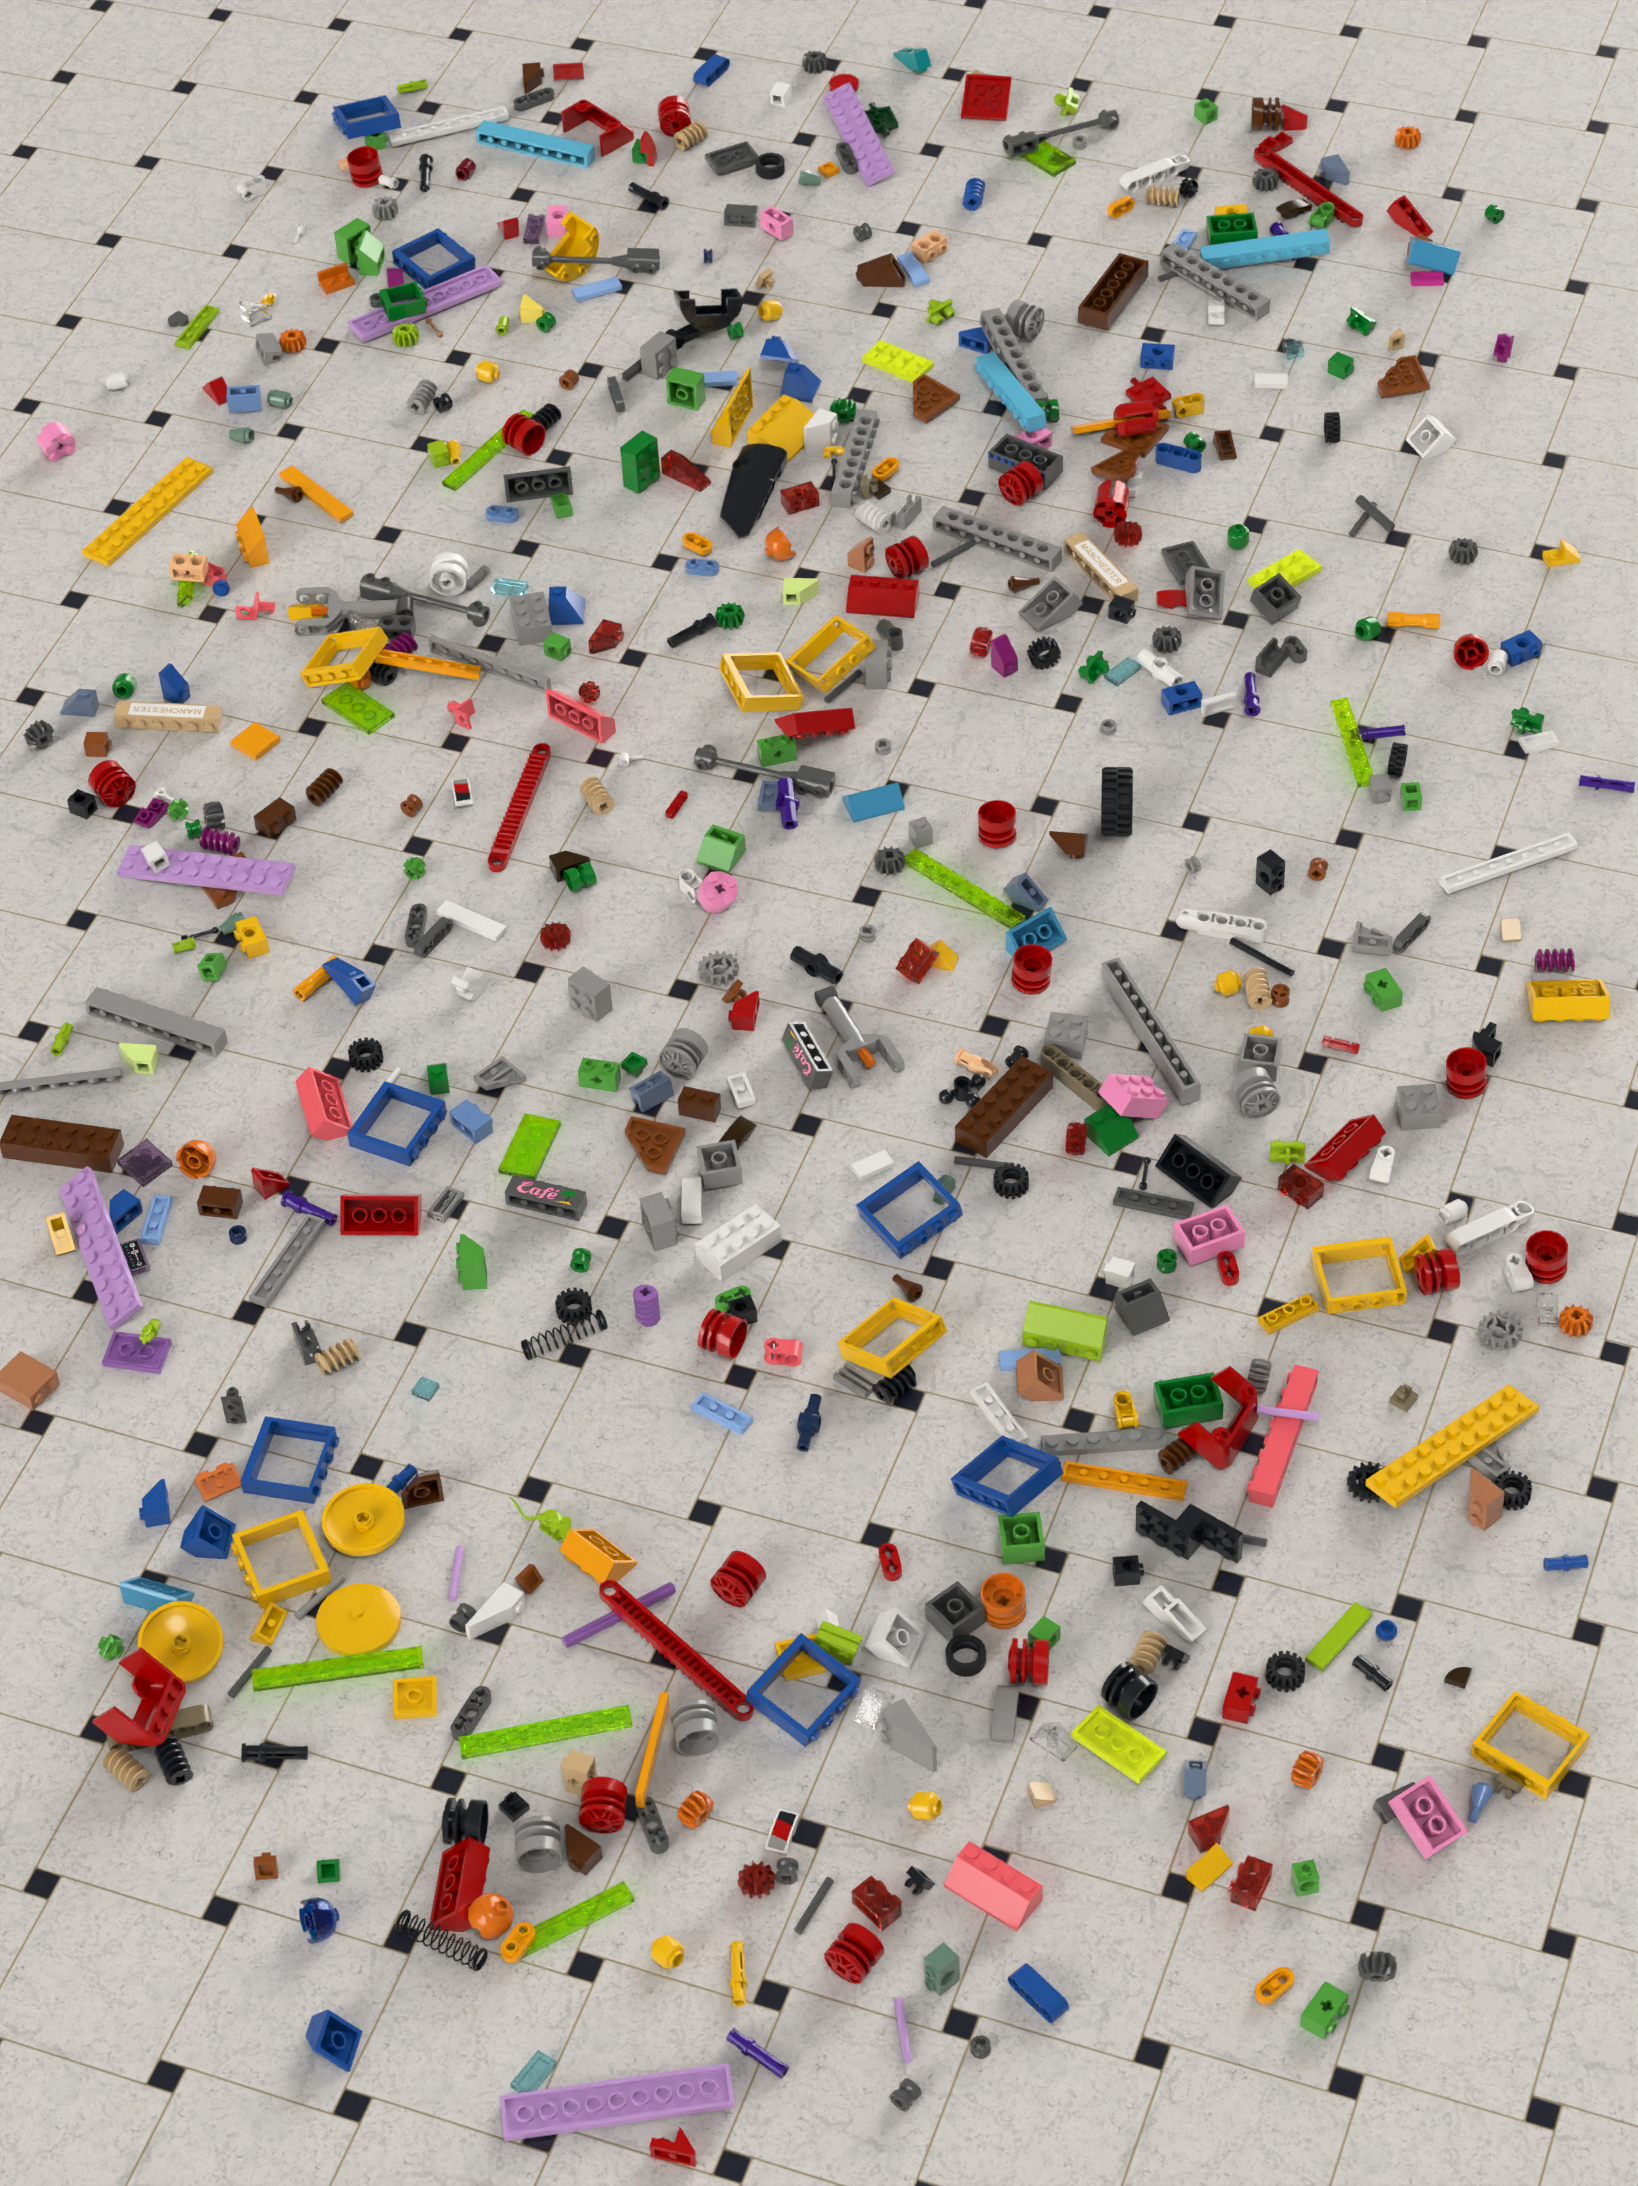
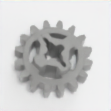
[698,951,739,986]
[1478,1310,1523,1350]

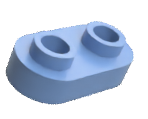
[486,505,519,523]
[685,558,719,576]

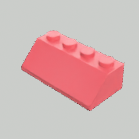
[545,688,616,744]
[295,1067,353,1141]
[944,1841,1043,1931]

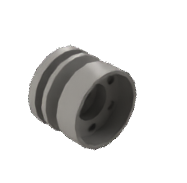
[1005,299,1045,341]
[658,1028,708,1079]
[1231,1067,1281,1119]
[670,1699,721,1756]
[514,1815,562,1873]

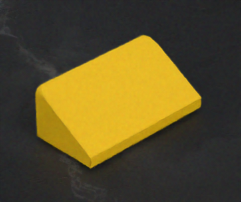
[288,604,324,621]
[249,1601,288,1646]
[1186,1844,1233,1892]

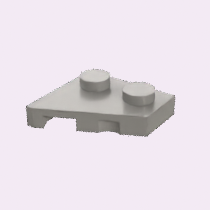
[1353,921,1393,955]
[473,1056,526,1091]
[1467,1441,1511,1482]

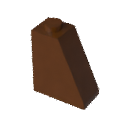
[856,253,906,287]

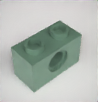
[923,1942,960,1996]

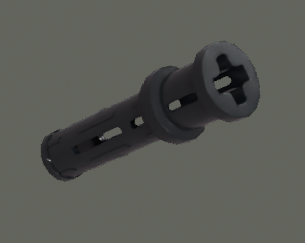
[419,153,433,192]
[628,182,669,210]
[667,613,717,648]
[241,1743,308,1763]

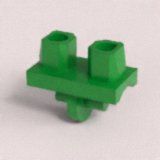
[1346,307,1376,336]
[1078,650,1110,684]
[1510,707,1544,735]

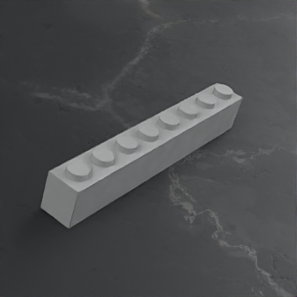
[85,987,228,1058]

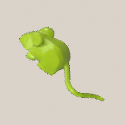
[510,1497,572,1542]

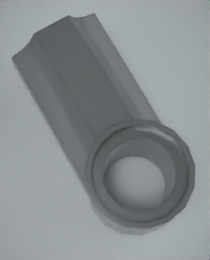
[876,619,904,651]

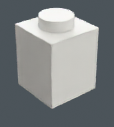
[770,82,791,107]
[141,841,170,874]
[1103,1256,1135,1289]

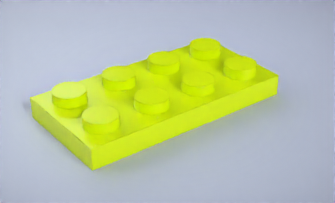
[862,340,934,383]
[1247,549,1322,589]
[1071,1704,1167,1784]

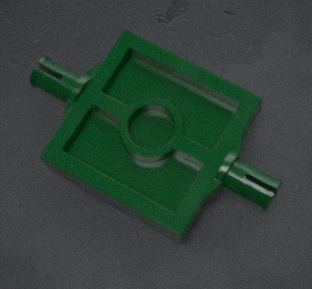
[864,102,898,137]

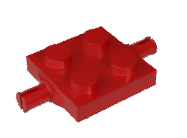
[1125,376,1171,410]

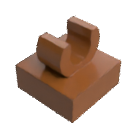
[722,979,747,1004]
[515,1564,544,1594]
[253,1852,279,1880]

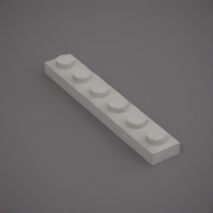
[249,1214,326,1308]
[1041,1427,1167,1456]

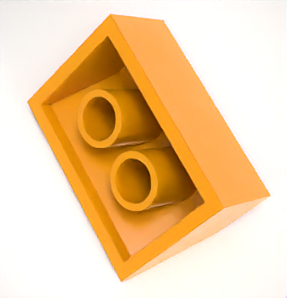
[234,507,269,568]
[559,1528,638,1584]

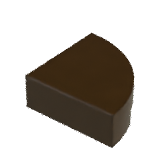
[874,480,891,500]
[1444,1667,1472,1689]

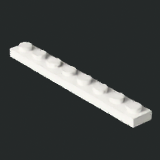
[388,106,509,147]
[1439,832,1578,894]

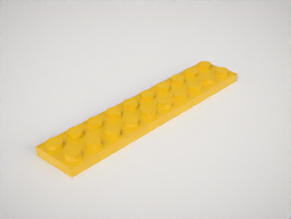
[82,457,213,567]
[1365,1384,1540,1509]

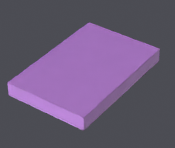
[102,1331,172,1374]

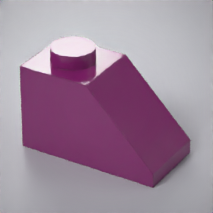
[991,633,1018,678]

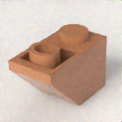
[847,536,875,573]

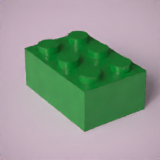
[1206,212,1258,245]
[620,430,661,494]
[1153,1372,1224,1429]

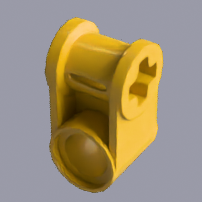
[1171,392,1204,418]
[1113,1390,1139,1430]

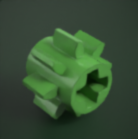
[167,798,190,821]
[403,857,426,880]
[98,1634,125,1660]

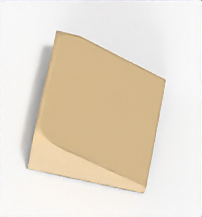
[1388,328,1405,351]
[1500,918,1522,942]
[1028,1782,1056,1808]

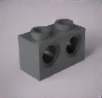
[377,614,416,642]

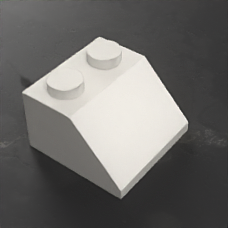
[804,408,839,454]
[1406,414,1456,459]
[865,1608,925,1667]

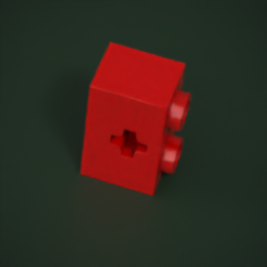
[1222,1671,1261,1724]

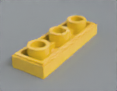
[1258,1293,1320,1335]

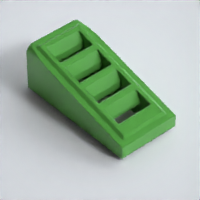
[550,492,573,519]

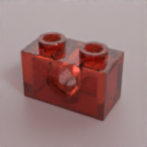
[780,481,820,515]
[1278,1164,1324,1209]

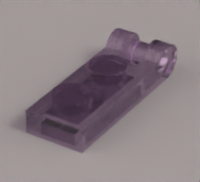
[523,214,545,245]

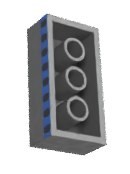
[988,434,1063,490]

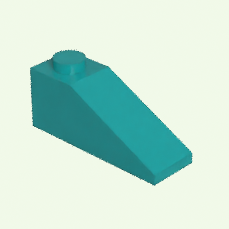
[893,48,931,73]

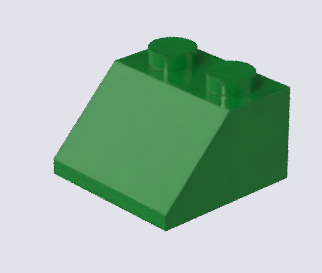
[1084,1104,1139,1156]

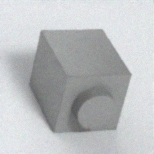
[1369,774,1392,803]
[909,817,933,849]

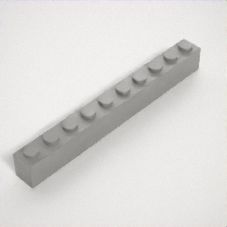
[1102,957,1201,1105]

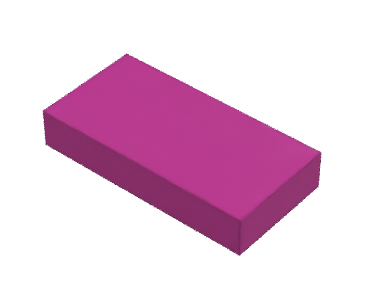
[1410,271,1444,286]

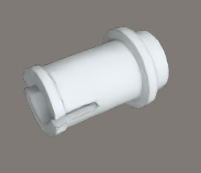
[378,175,399,189]

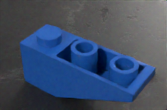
[322,957,376,1005]

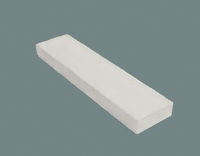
[436,900,507,942]
[970,1382,1029,1444]

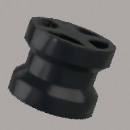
[433,393,453,413]

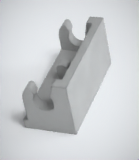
[255,333,282,366]
[890,494,922,530]

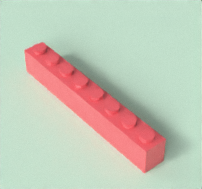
[1246,1365,1319,1508]

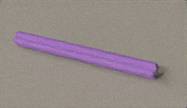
[562,1582,676,1648]

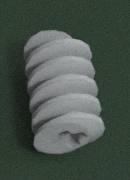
[407,379,437,415]

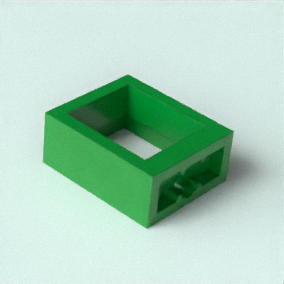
[379,281,428,321]

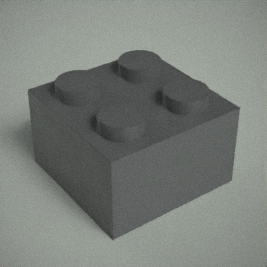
[1250,573,1302,625]
[925,1581,986,1642]

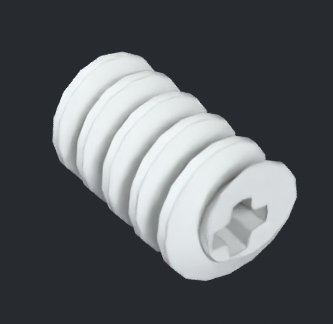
[855,501,892,535]

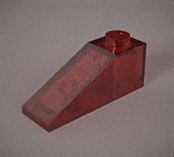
[661,450,711,492]

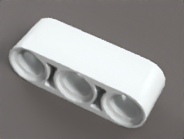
[681,1177,702,1224]

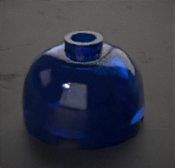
[299,1897,339,1944]

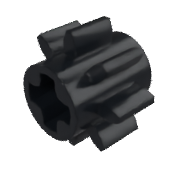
[1179,177,1199,198]

